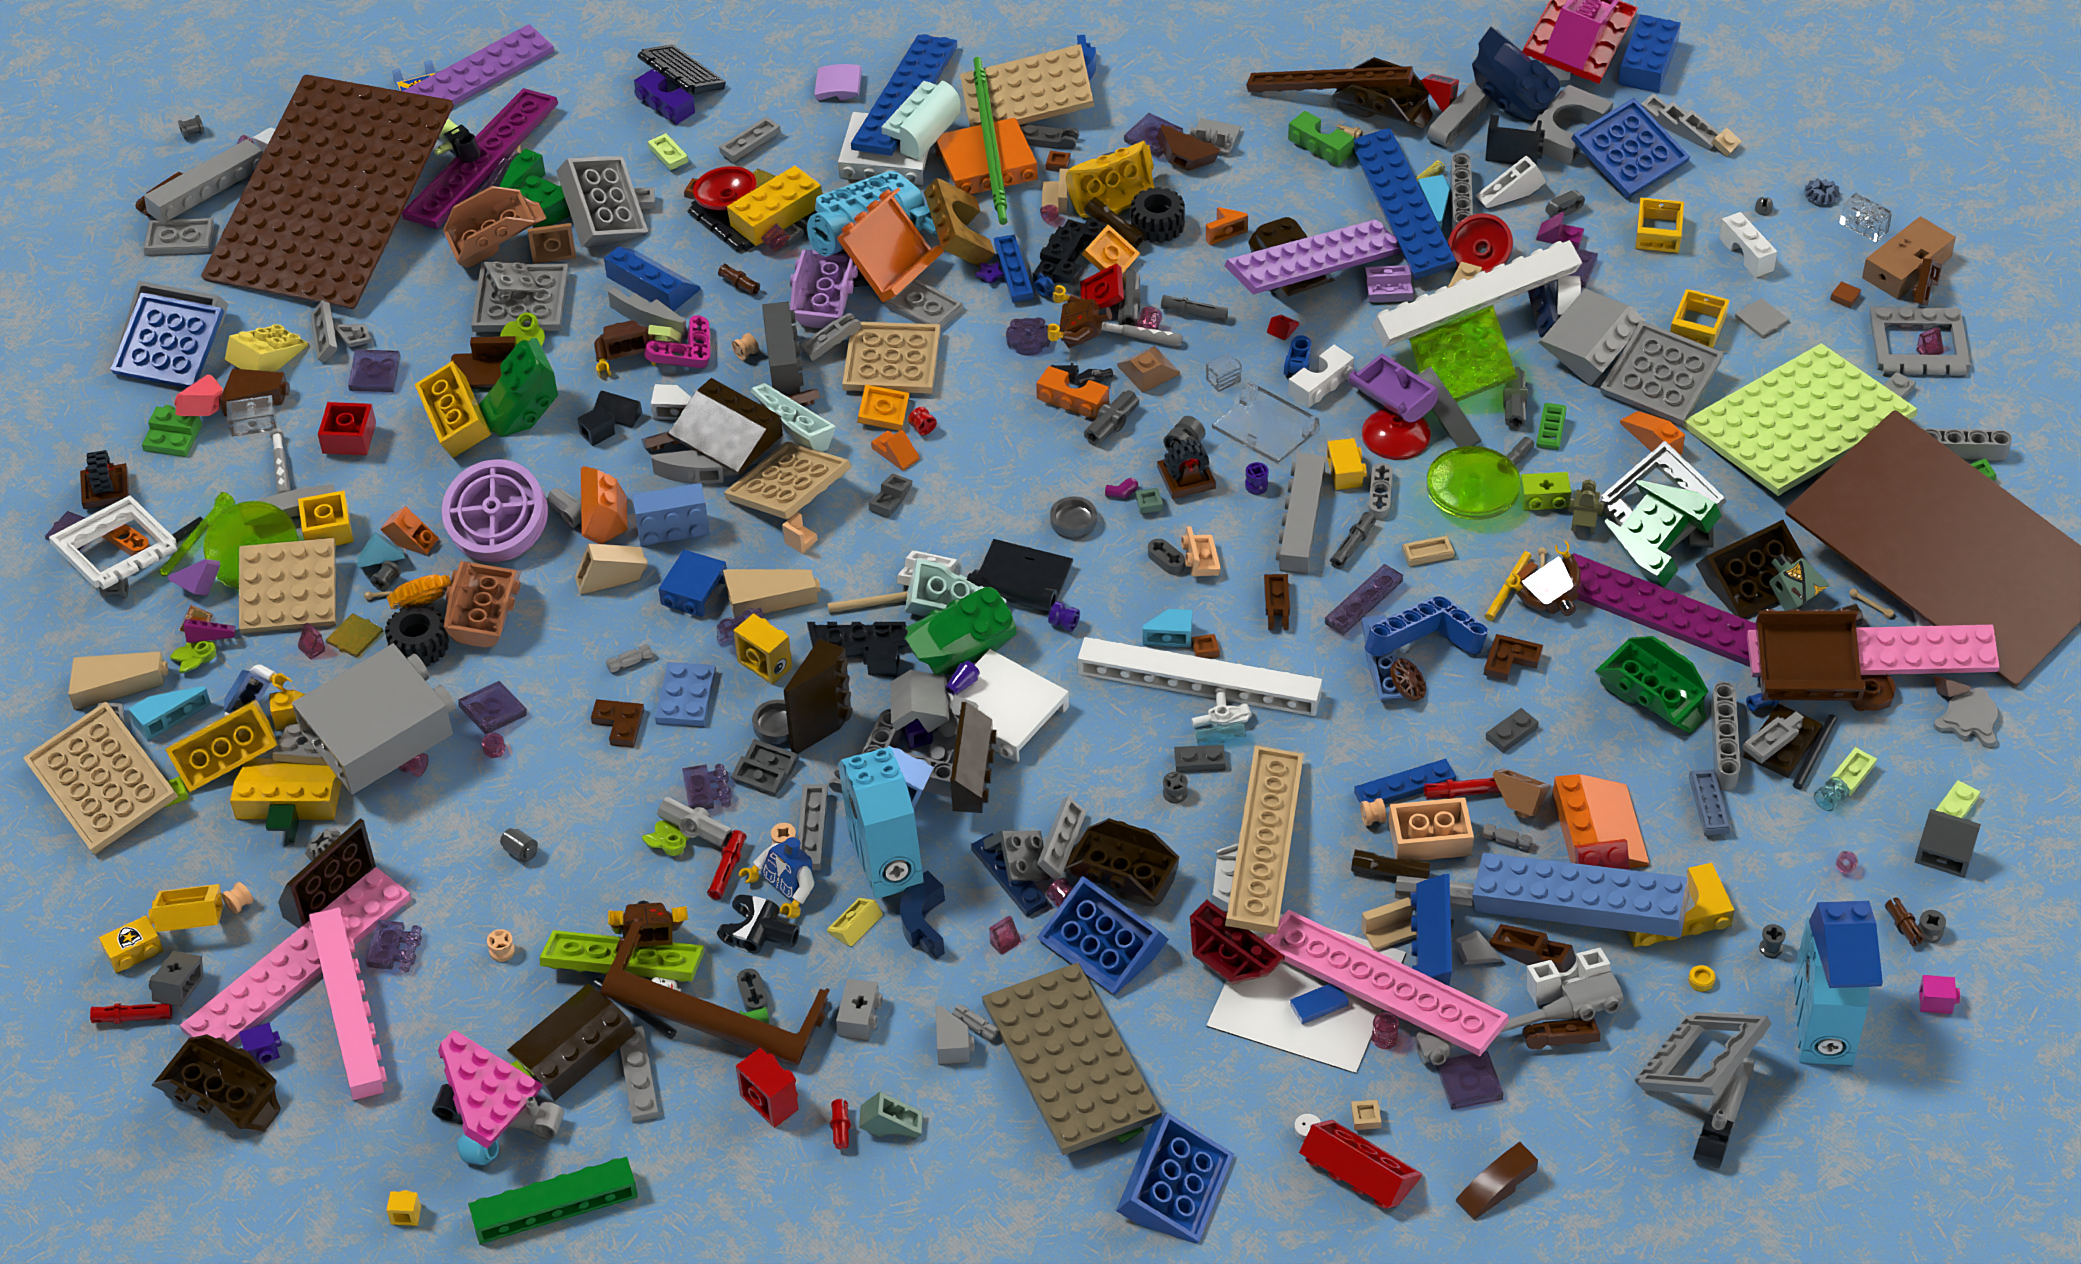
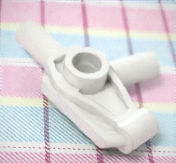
[1191,692,1252,728]

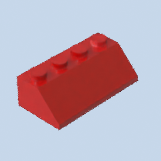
[1299,1119,1422,1209]

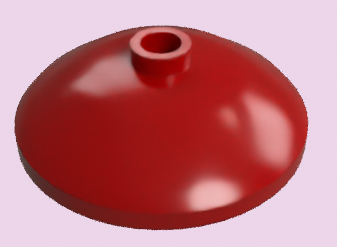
[693,166,757,211]
[1448,213,1513,273]
[1362,408,1431,460]

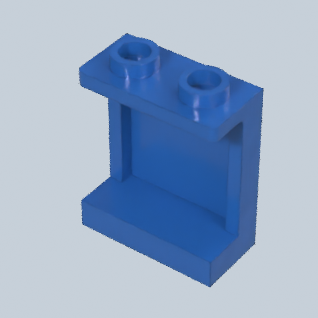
[659,549,727,617]

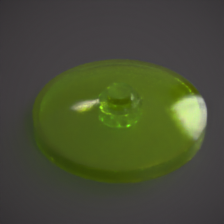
[1426,446,1521,520]
[203,501,299,590]

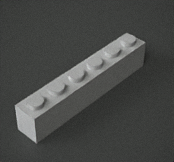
[144,139,263,224]
[1276,453,1326,574]

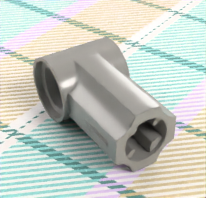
[546,487,582,528]

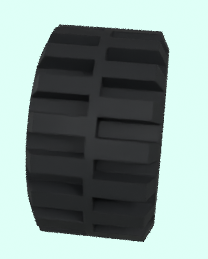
[1131,187,1185,243]
[385,604,449,667]

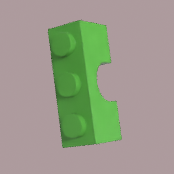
[1288,111,1355,166]

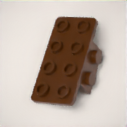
[451,336,517,388]

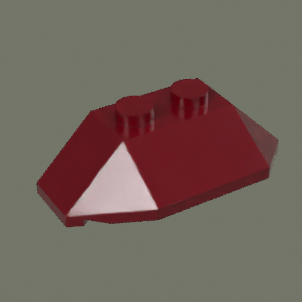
[1190,899,1285,984]

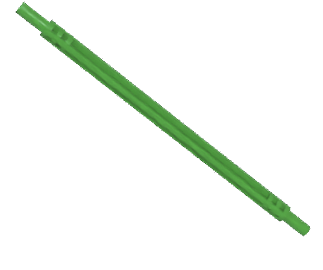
[973,57,1008,225]

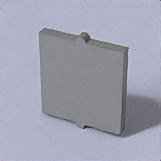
[1735,298,1789,338]

